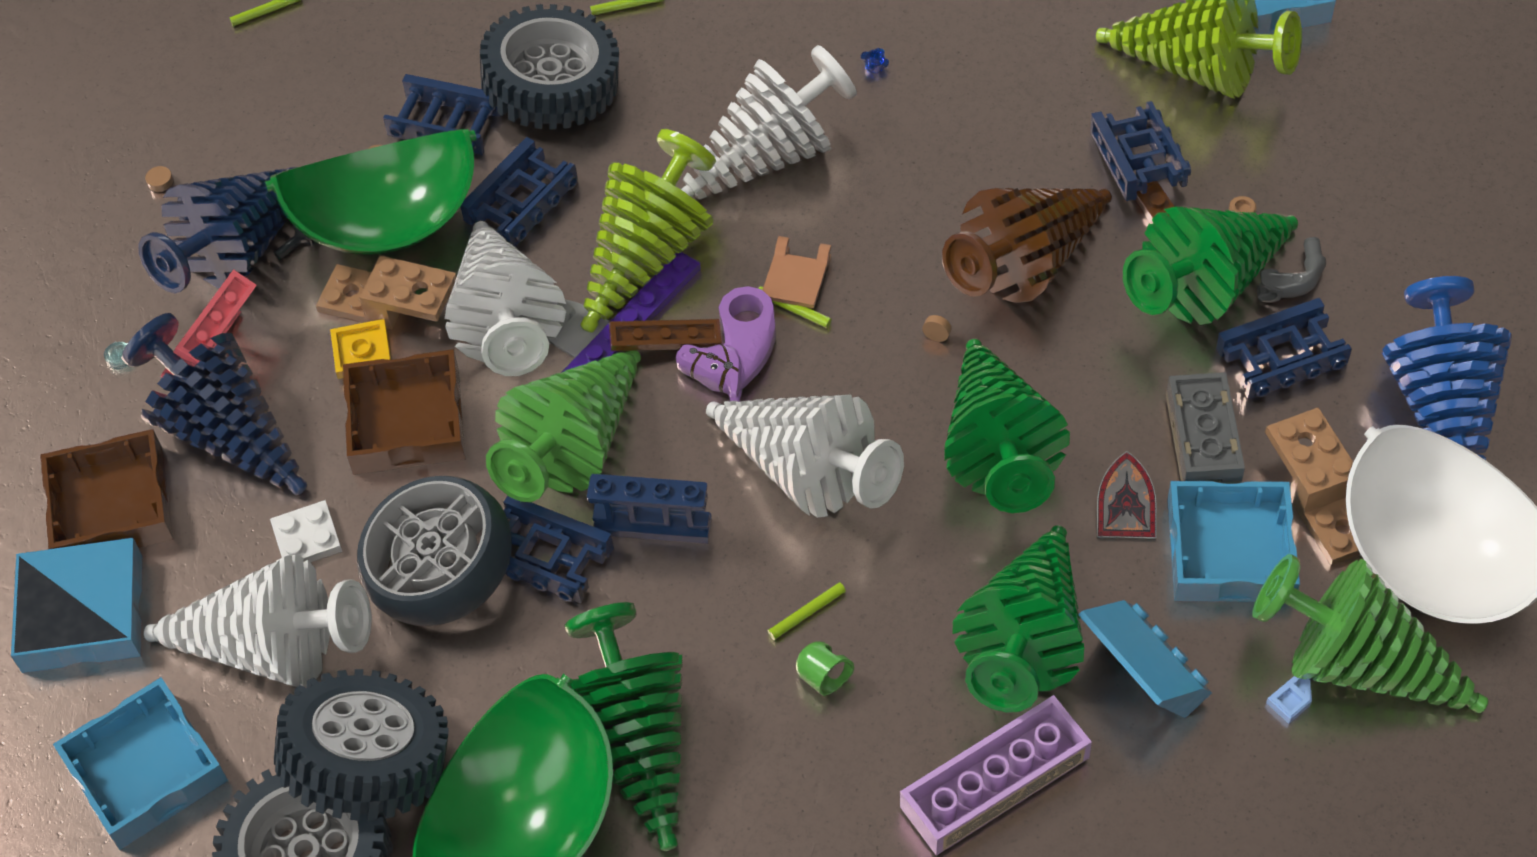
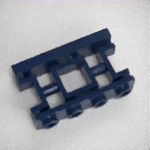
[1091,101,1191,201]
[460,137,578,246]
[1216,298,1352,399]
[587,474,712,544]
[478,495,614,604]

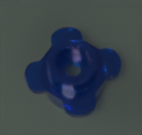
[860,48,889,73]

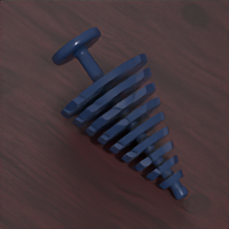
[138,167,297,294]
[122,313,308,495]

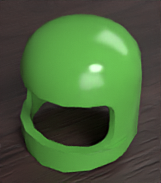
[796,641,855,696]

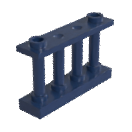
[383,74,501,155]

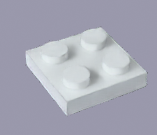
[270,500,342,562]

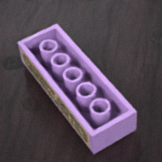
[900,695,1092,856]

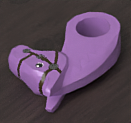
[676,286,776,402]

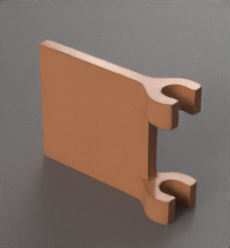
[763,236,831,308]

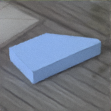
[1266,676,1312,724]

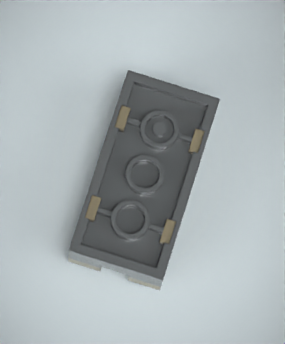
[1166,372,1245,484]

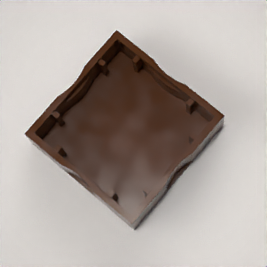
[343,349,466,475]
[40,429,173,549]

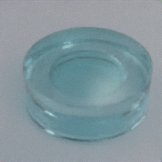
[104,342,128,369]

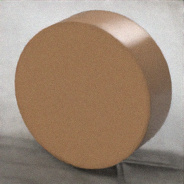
[145,166,173,192]
[1229,196,1257,214]
[922,315,952,342]

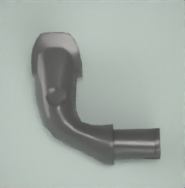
[1257,237,1326,302]

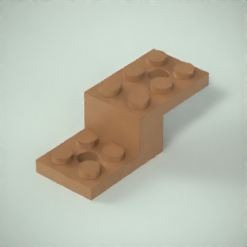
[316,256,457,329]
[1265,407,1361,566]

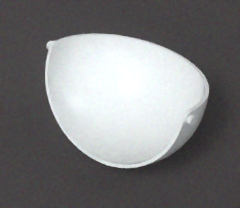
[1346,425,1537,623]

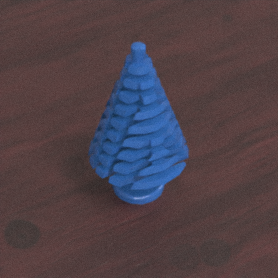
[1382,276,1512,460]

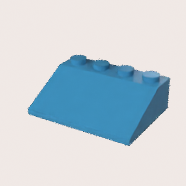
[1078,600,1212,718]

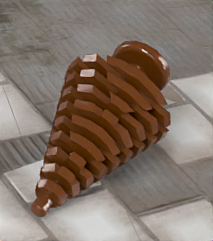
[942,188,1112,303]

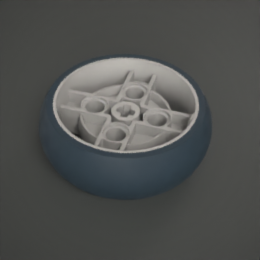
[357,476,512,626]

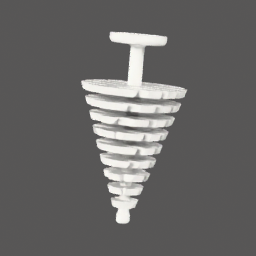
[681,45,857,200]
[445,221,566,376]
[706,395,904,518]
[144,554,372,687]

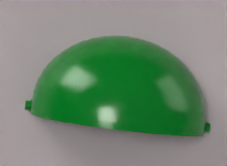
[265,129,476,255]
[413,673,613,857]

